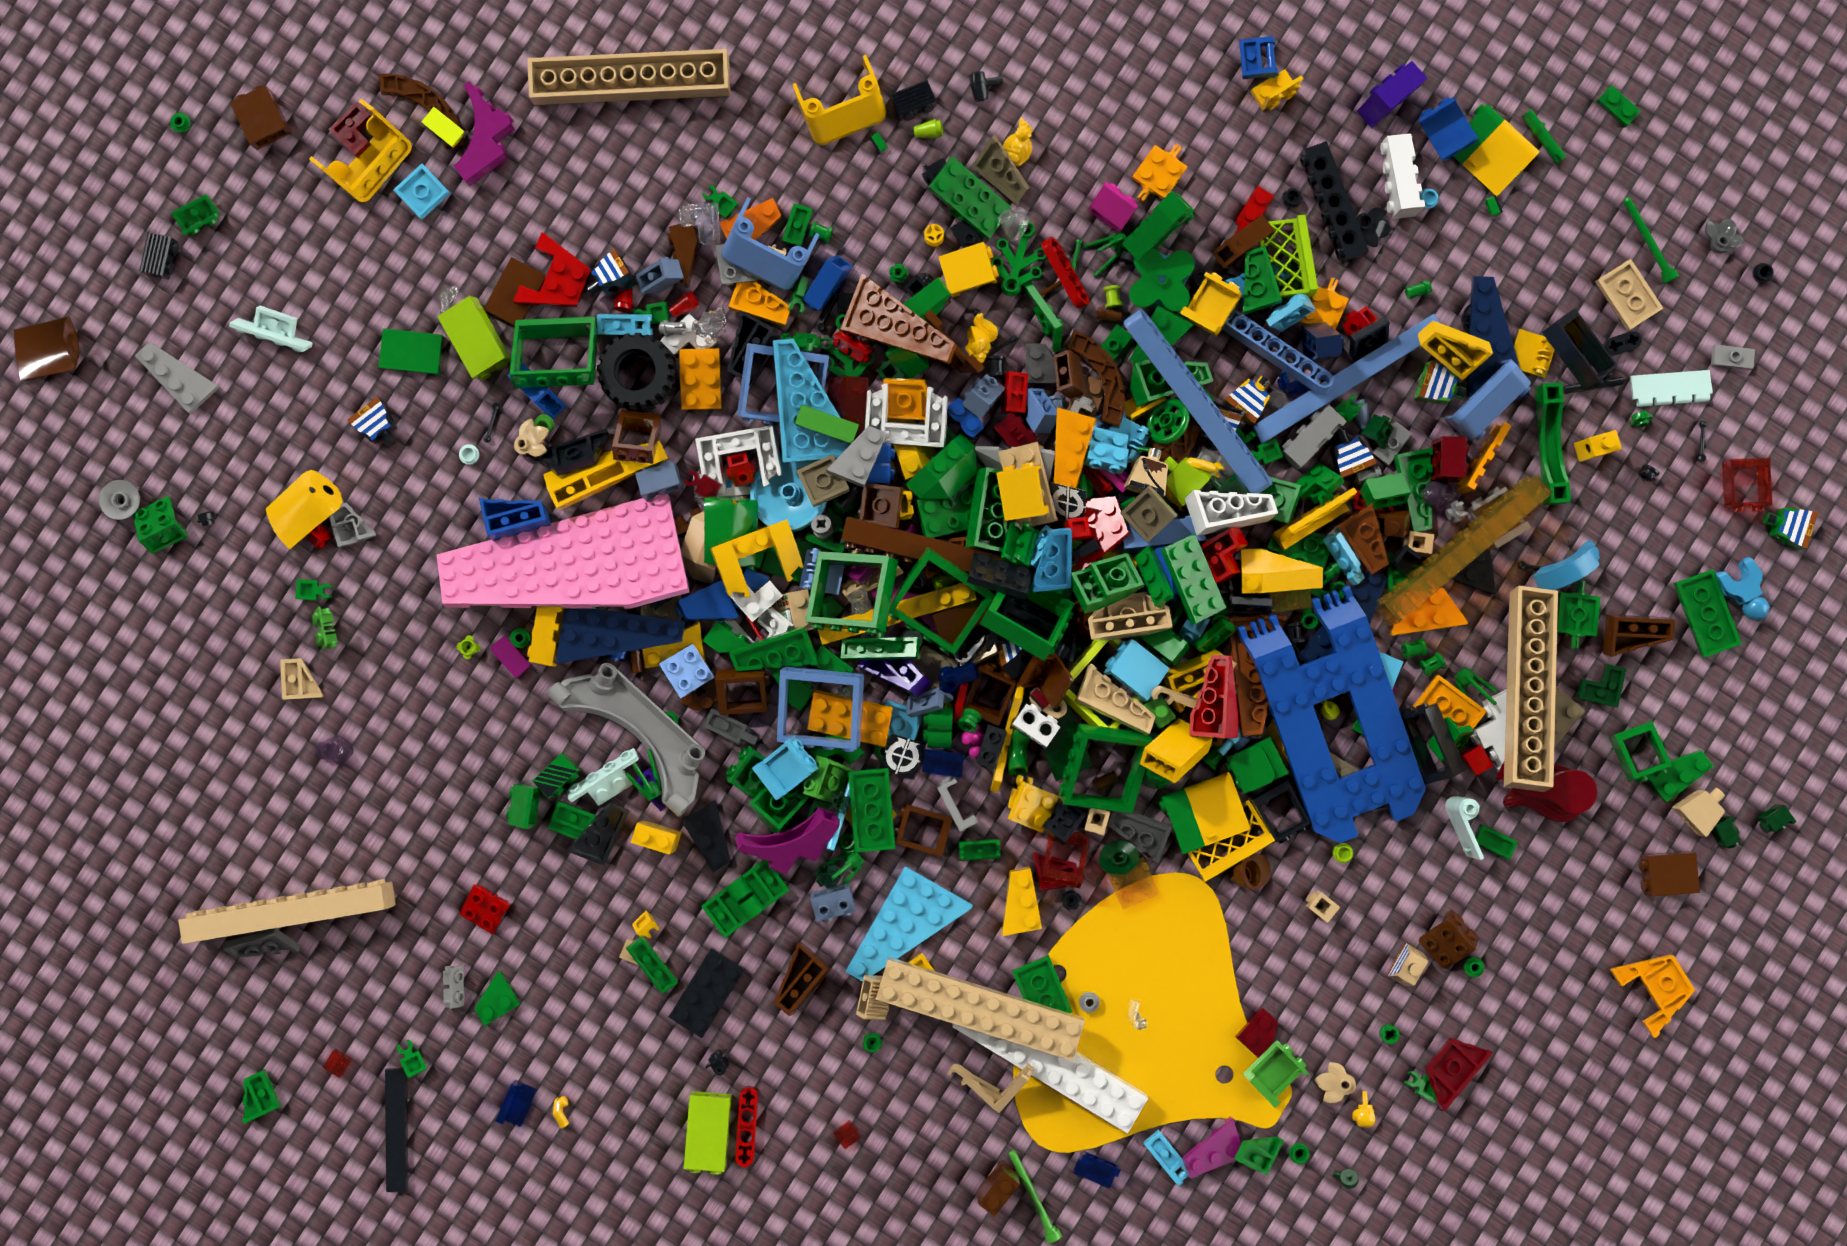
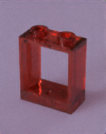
[1722,458,1773,512]
[1040,832,1089,889]

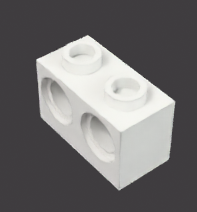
[1012,703,1060,748]

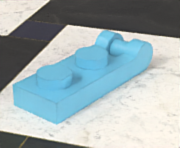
[597,314,653,335]
[1143,1129,1188,1186]

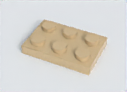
[1595,259,1663,331]

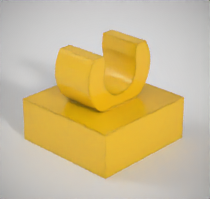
[632,910,659,938]

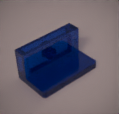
[922,748,965,778]
[495,1080,537,1127]
[1073,1150,1121,1188]

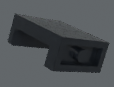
[1228,559,1272,615]

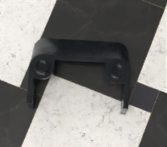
[986,595,1078,670]

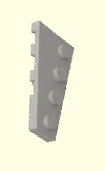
[135,342,220,414]

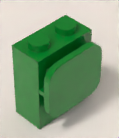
[1225,734,1290,794]

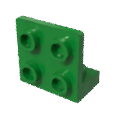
[133,496,188,554]

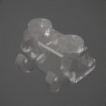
[692,306,726,345]

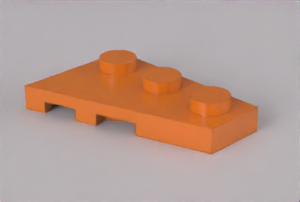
[719,198,782,240]

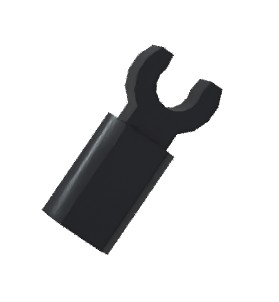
[1072,537,1101,565]

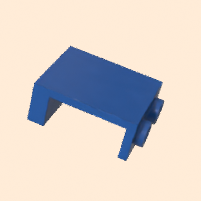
[1418,97,1479,162]

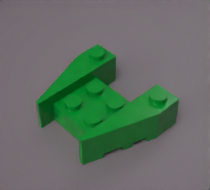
[1122,191,1196,261]

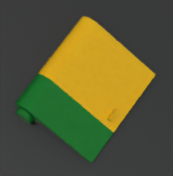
[1453,103,1540,197]
[1158,772,1250,854]

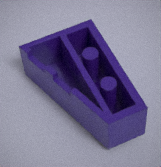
[1357,61,1427,129]
[857,637,932,697]

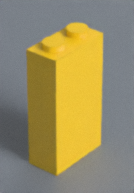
[1140,718,1213,783]

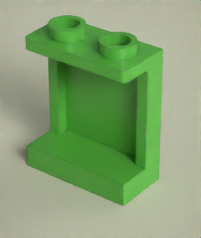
[1243,1040,1309,1108]

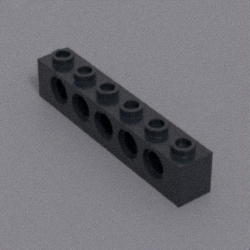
[1300,141,1369,264]

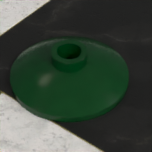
[1099,840,1139,876]

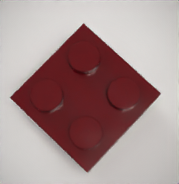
[1431,436,1469,482]

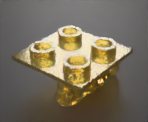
[1107,857,1159,910]

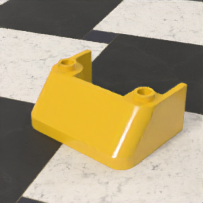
[792,55,886,146]
[309,99,412,202]

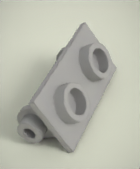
[443,965,465,1009]

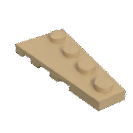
[1075,664,1156,736]

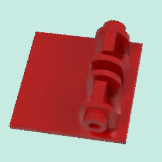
[459,884,511,935]

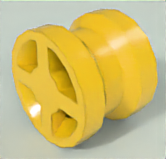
[924,224,944,247]

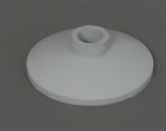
[99,480,140,520]

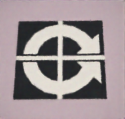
[1050,482,1086,519]
[878,734,926,779]

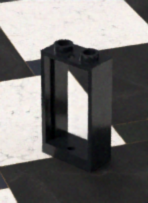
[1542,308,1618,390]
[1401,702,1467,785]

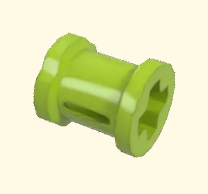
[1103,285,1123,309]

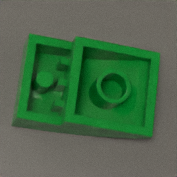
[1071,553,1144,614]

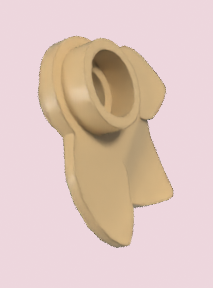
[514,419,549,457]
[1315,1062,1356,1103]

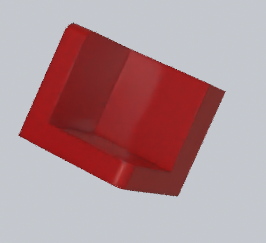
[1064,517,1091,543]
[1460,745,1494,775]

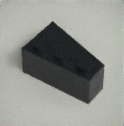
[727,311,779,386]

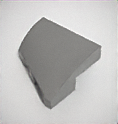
[329,502,376,549]

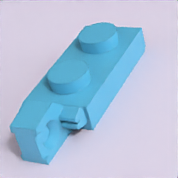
[1323,532,1365,585]

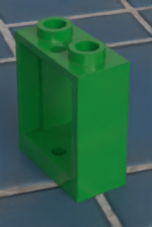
[1609,721,1672,783]

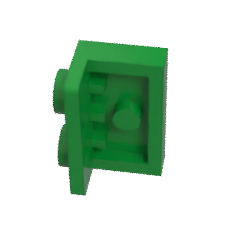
[171,193,221,236]

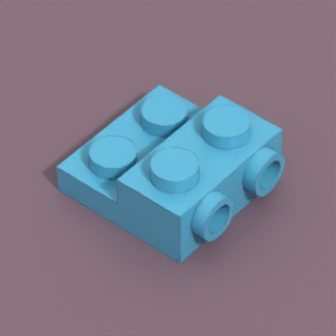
[1266,294,1316,332]
[1084,427,1129,474]

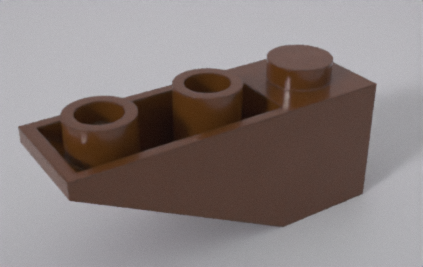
[1212,215,1275,269]
[667,221,699,288]
[1345,510,1410,537]

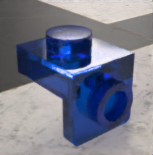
[1277,372,1307,395]

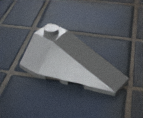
[975,446,1055,484]

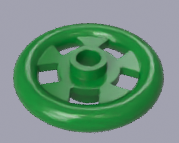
[1147,399,1190,444]

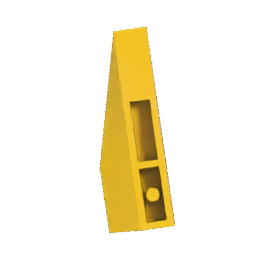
[543,441,668,510]

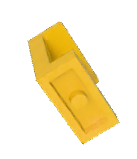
[939,242,999,298]
[1180,272,1242,337]
[997,462,1049,521]

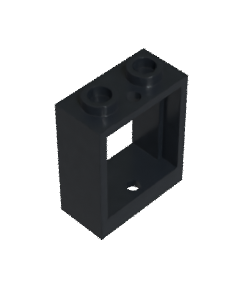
[1249,780,1311,843]

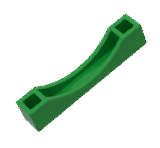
[1535,382,1571,506]
[703,621,814,712]

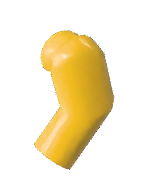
[553,1096,569,1128]

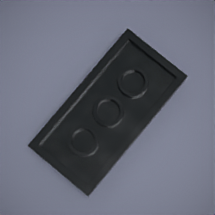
[668,948,746,1038]

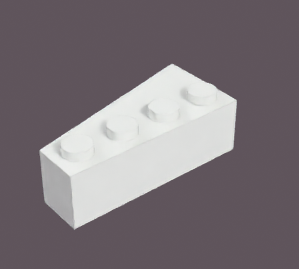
[1380,134,1425,219]
[1185,490,1278,536]

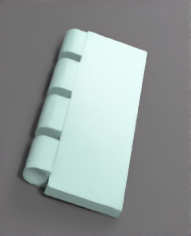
[1630,370,1713,407]

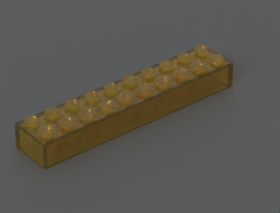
[1375,474,1552,626]

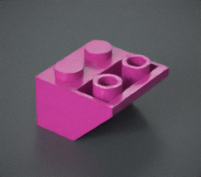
[1088,182,1138,234]

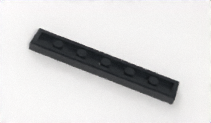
[385,1068,408,1192]

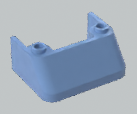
[721,197,820,291]
[1444,359,1531,441]

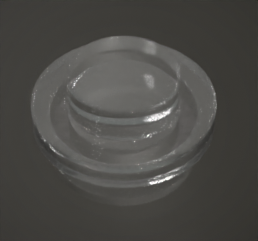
[1267,390,1287,410]

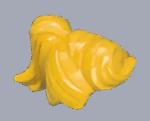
[1003,118,1033,167]
[965,313,998,364]

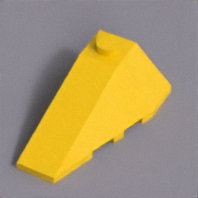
[1241,548,1323,593]

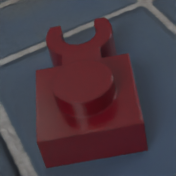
[684,470,723,498]

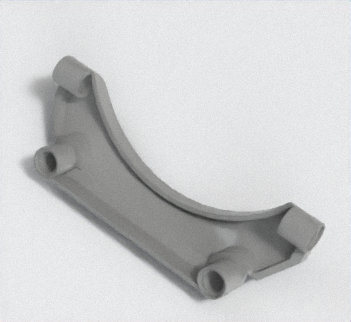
[546,663,705,817]

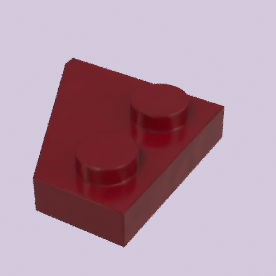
[1032,852,1080,892]
[1235,1007,1278,1058]

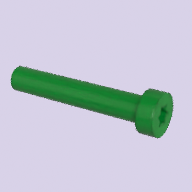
[1071,239,1084,271]

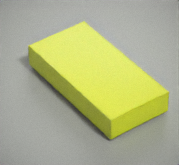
[421,107,466,149]

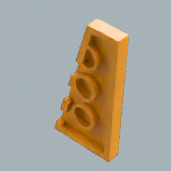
[1054,407,1097,488]
[1456,422,1511,494]

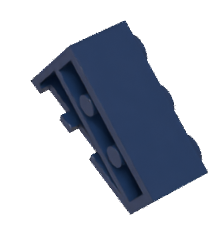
[1301,322,1344,362]

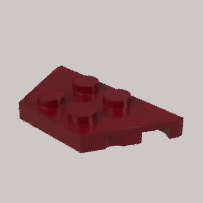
[1424,1038,1493,1111]

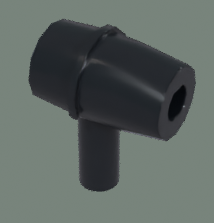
[969,71,1003,102]

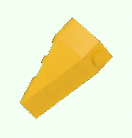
[887,418,937,482]

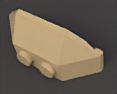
[681,511,718,585]
[1088,592,1172,640]

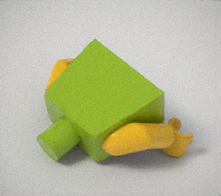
[1163,456,1225,512]

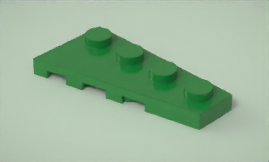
[1394,448,1433,532]
[729,626,819,671]

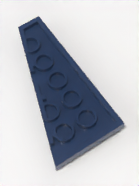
[1467,276,1528,398]
[1297,569,1388,695]
[556,608,685,664]

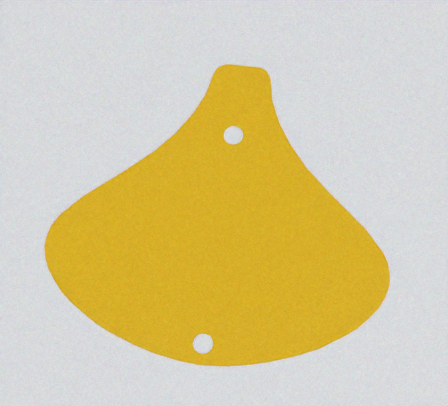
[1013,872,1292,1153]

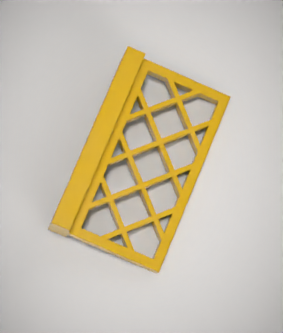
[1272,487,1357,551]
[1187,800,1275,883]

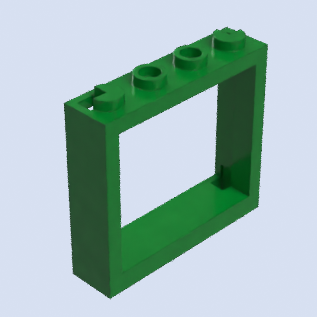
[510,317,598,388]
[889,547,996,655]
[805,551,898,635]
[980,578,1075,661]
[1059,723,1153,813]

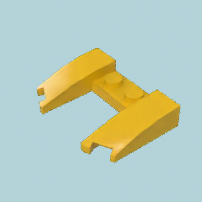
[710,519,804,598]

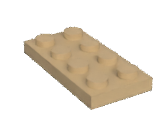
[998,442,1057,527]

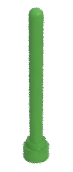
[1009,1150,1062,1244]

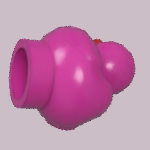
[960,725,985,759]

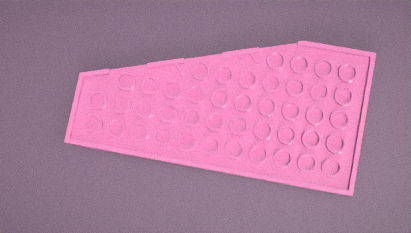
[437,494,689,609]

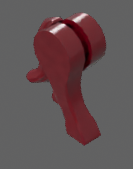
[1495,762,1598,822]

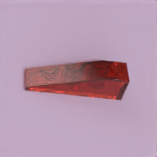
[827,376,869,440]

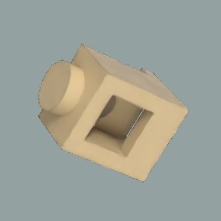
[1401,531,1434,558]
[1083,808,1110,835]
[1306,891,1340,923]

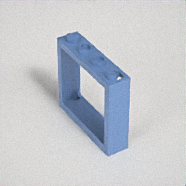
[737,343,829,425]
[777,667,864,752]

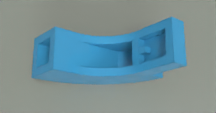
[1533,540,1600,590]

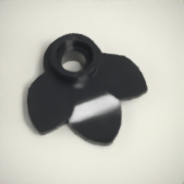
[1356,208,1393,247]

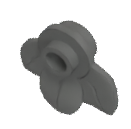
[1705,219,1743,254]

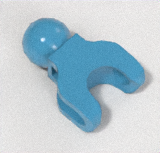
[1715,557,1770,621]

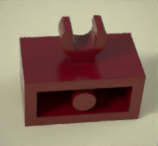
[993,412,1038,449]

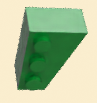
[1129,305,1194,363]

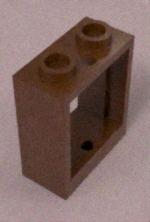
[612,410,661,464]
[963,662,1020,726]
[715,668,772,715]
[894,804,953,857]

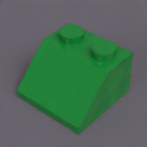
[506,783,541,829]

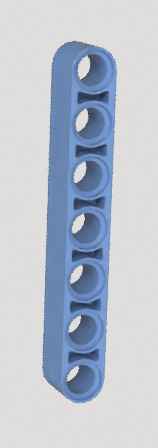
[1222,309,1334,395]

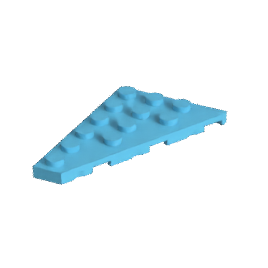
[773,339,854,462]
[845,866,973,982]

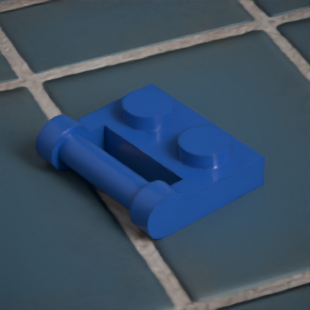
[1239,36,1279,79]

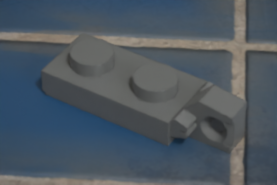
[703,708,759,745]

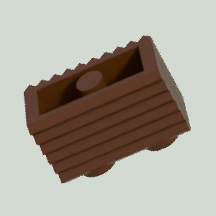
[1053,350,1085,399]

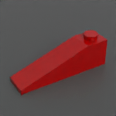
[1189,655,1239,738]

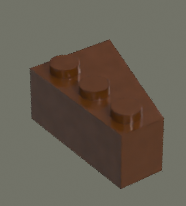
[1603,614,1675,657]
[774,942,832,1016]

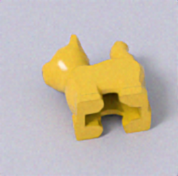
[900,489,914,521]

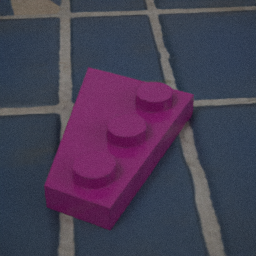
[1182,1117,1241,1178]

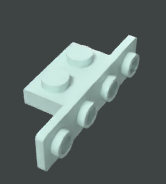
[229,306,313,352]
[567,748,639,806]

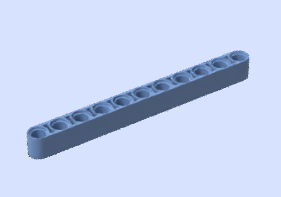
[1124,309,1272,494]
[1252,314,1440,444]

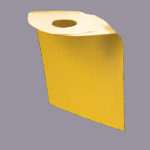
[266,470,342,549]

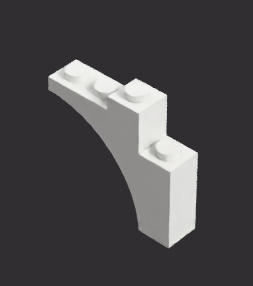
[1471,689,1507,773]

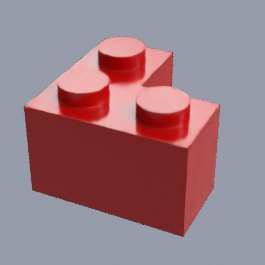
[1200,527,1249,583]

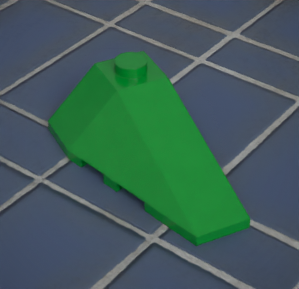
[891,277,951,348]
[1130,359,1214,407]
[749,776,811,834]

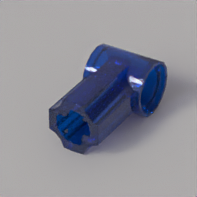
[939,662,980,693]

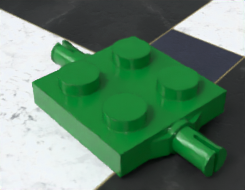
[1557,580,1601,649]

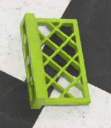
[1259,215,1318,298]

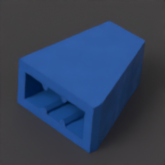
[803,255,853,311]
[507,362,567,420]
[675,581,739,622]

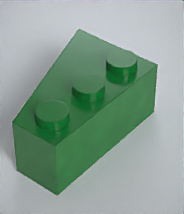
[1133,629,1190,666]

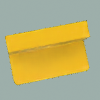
[1124,397,1166,421]

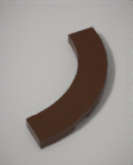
[379,74,465,149]
[1067,330,1125,429]
[1129,412,1201,472]

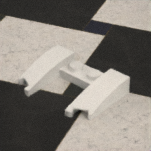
[865,383,948,447]
[695,425,782,494]

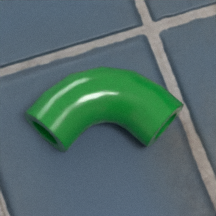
[1007,721,1032,776]
[809,735,865,766]

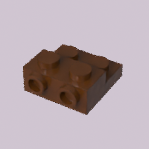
[858,483,904,528]

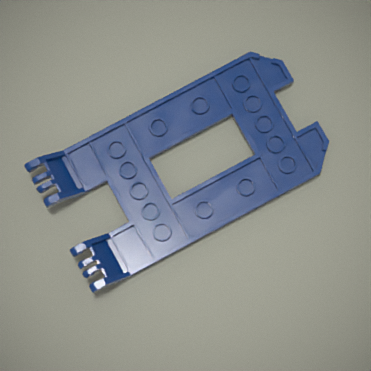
[1237,585,1426,843]

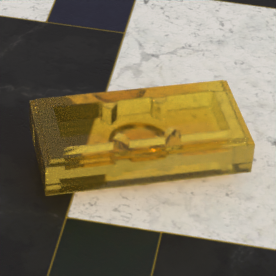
[1269,589,1312,613]

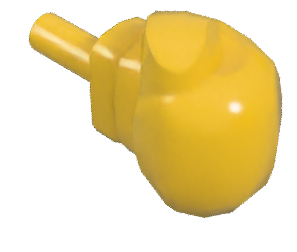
[1352,1091,1375,1128]

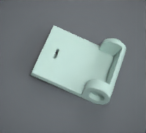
[1445,796,1484,860]

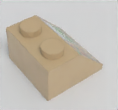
[772,589,817,631]

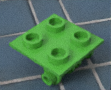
[312,606,338,651]

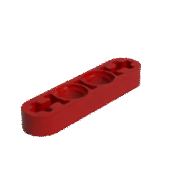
[1042,237,1090,309]
[735,1086,758,1167]

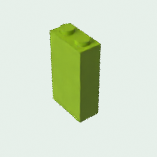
[437,296,511,381]
[684,1091,732,1175]

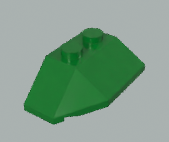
[905,433,977,499]

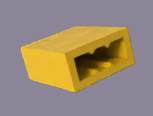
[631,820,682,855]

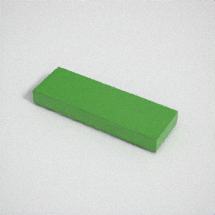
[795,404,859,443]

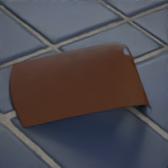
[14,316,80,380]

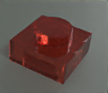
[322,1049,352,1078]
[833,1119,861,1149]

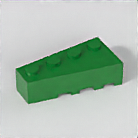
[965,467,1009,556]

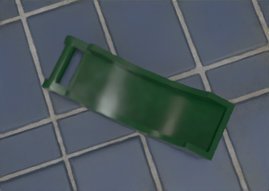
[1017,676,1093,782]

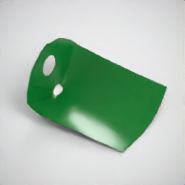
[704,496,758,567]

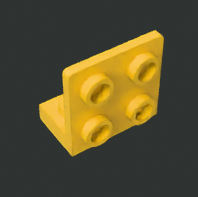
[1250,69,1304,111]

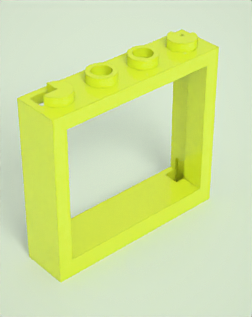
[1063,639,1143,729]

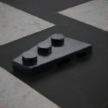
[681,800,731,873]

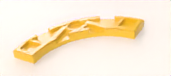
[990,682,1025,793]

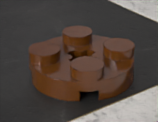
[681,678,718,711]

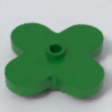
[1129,247,1195,312]

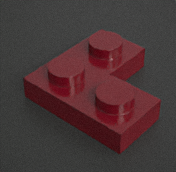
[329,102,371,158]

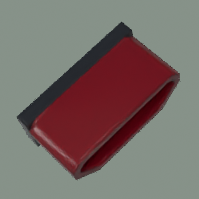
[1029,689,1049,711]

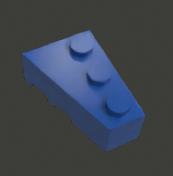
[479,498,551,541]

